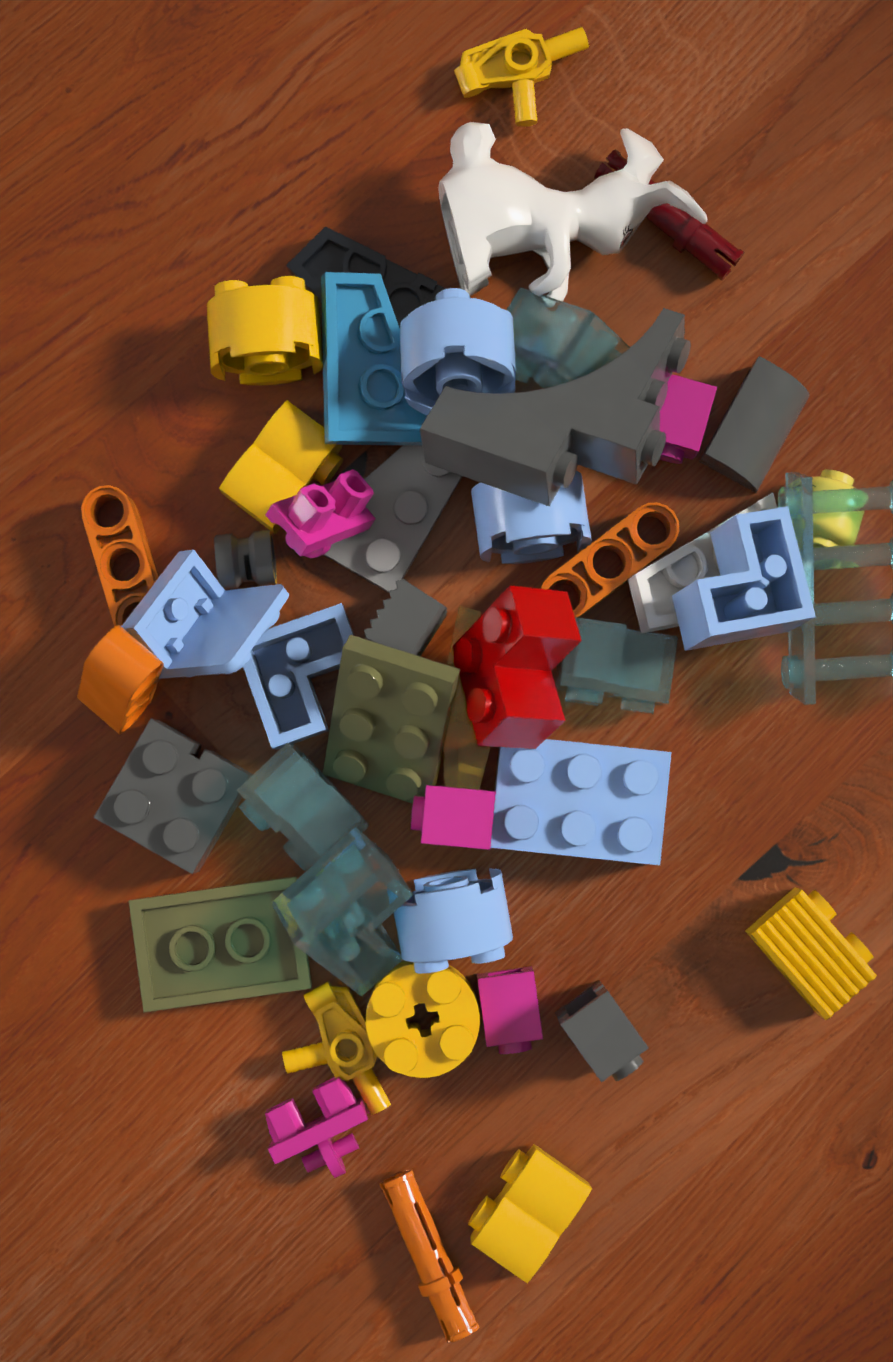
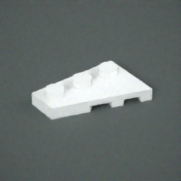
[628,493,777,634]

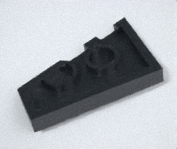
[286,226,446,328]

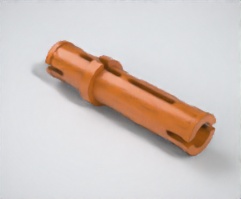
[379,1169,480,1343]

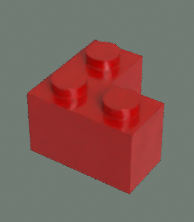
[452,585,582,749]

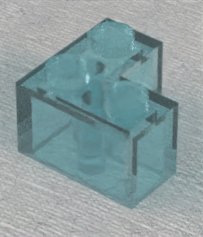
[506,287,630,389]
[555,617,678,714]
[237,742,371,873]
[271,827,413,996]

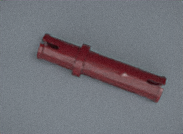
[594,149,745,281]

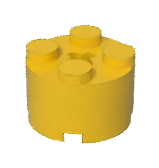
[207,276,323,385]
[365,961,480,1078]

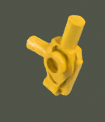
[454,27,589,127]
[282,981,391,1115]

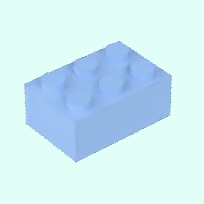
[491,739,672,866]

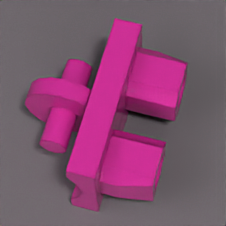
[266,469,376,558]
[265,1077,370,1178]

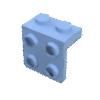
[121,549,289,679]

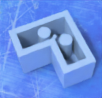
[672,506,816,651]
[243,603,354,750]

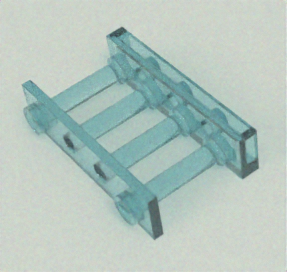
[778,472,893,705]

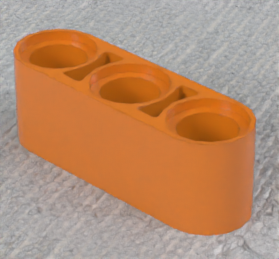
[81,485,159,627]
[540,502,679,620]
[77,625,164,735]

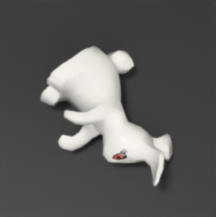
[438,122,708,311]

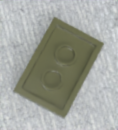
[323,635,460,804]
[129,876,312,1013]

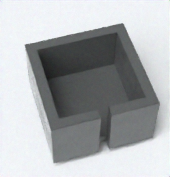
[94,719,255,874]

